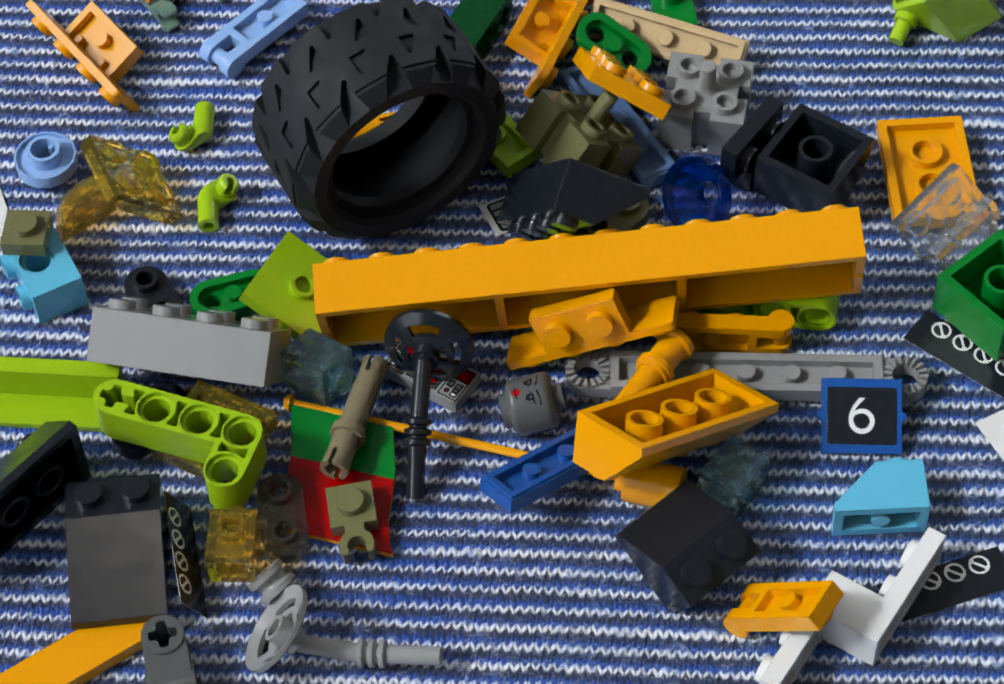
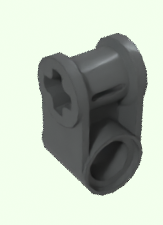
[141,615,198,684]

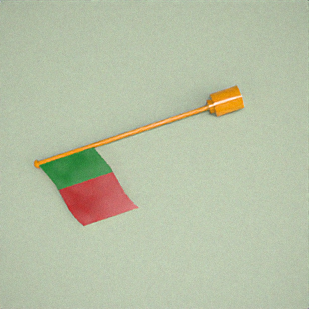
[283,394,687,558]

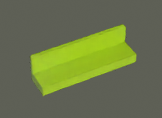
[0,356,125,432]

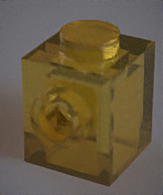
[204,506,262,583]

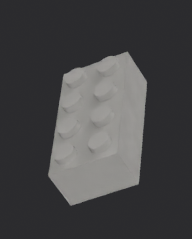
[86,296,292,387]

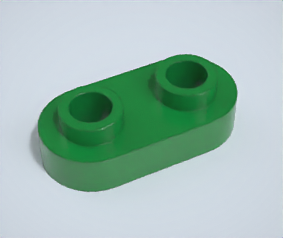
[575,12,652,72]
[189,269,260,320]

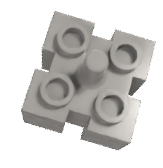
[658,52,754,155]

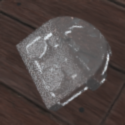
[890,163,1001,271]

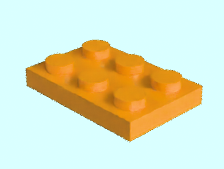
[572,45,671,120]
[876,115,982,230]

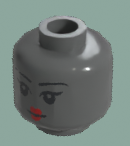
[498,372,569,436]

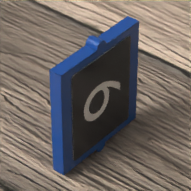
[816,378,907,456]

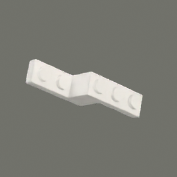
[754,527,946,684]

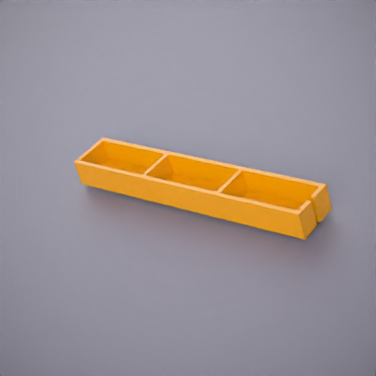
[312,204,867,348]

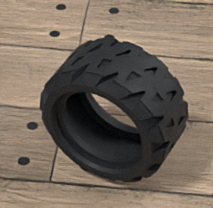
[252,0,506,239]

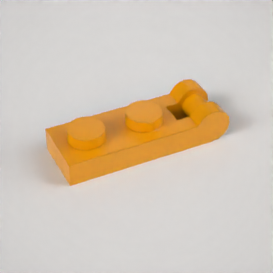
[676,309,795,353]
[723,580,844,638]

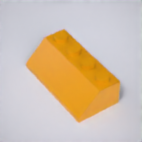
[572,368,779,481]

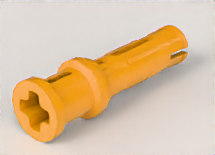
[615,328,695,399]

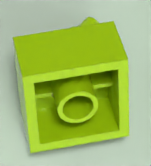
[888,0,1002,46]

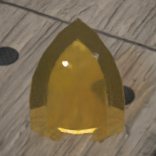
[55,173,119,242]

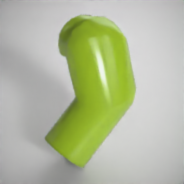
[169,101,215,152]
[197,173,240,233]

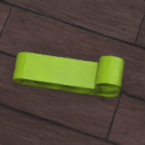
[92,379,268,512]

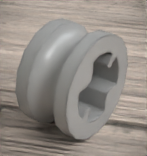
[248,558,295,605]

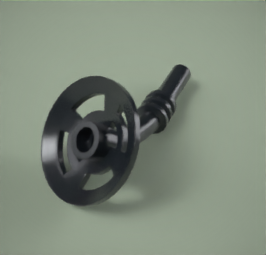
[384,309,475,499]

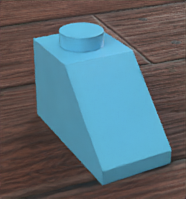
[831,457,931,536]

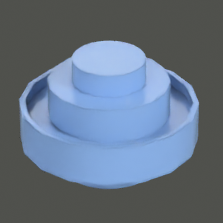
[14,132,78,188]

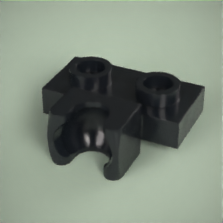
[719,95,784,192]

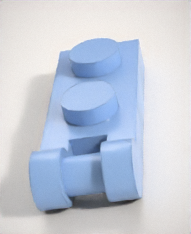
[199,0,309,79]

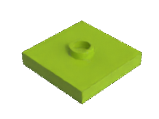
[238,231,327,351]

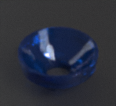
[662,156,732,226]

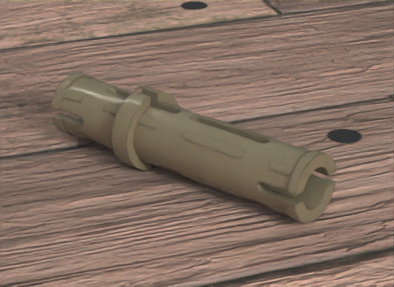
[320,354,390,480]

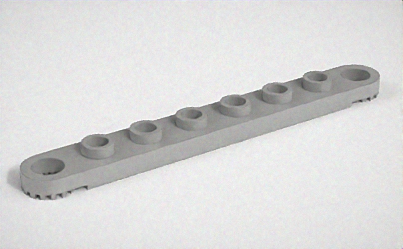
[565,350,929,403]

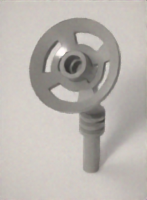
[245,584,443,673]

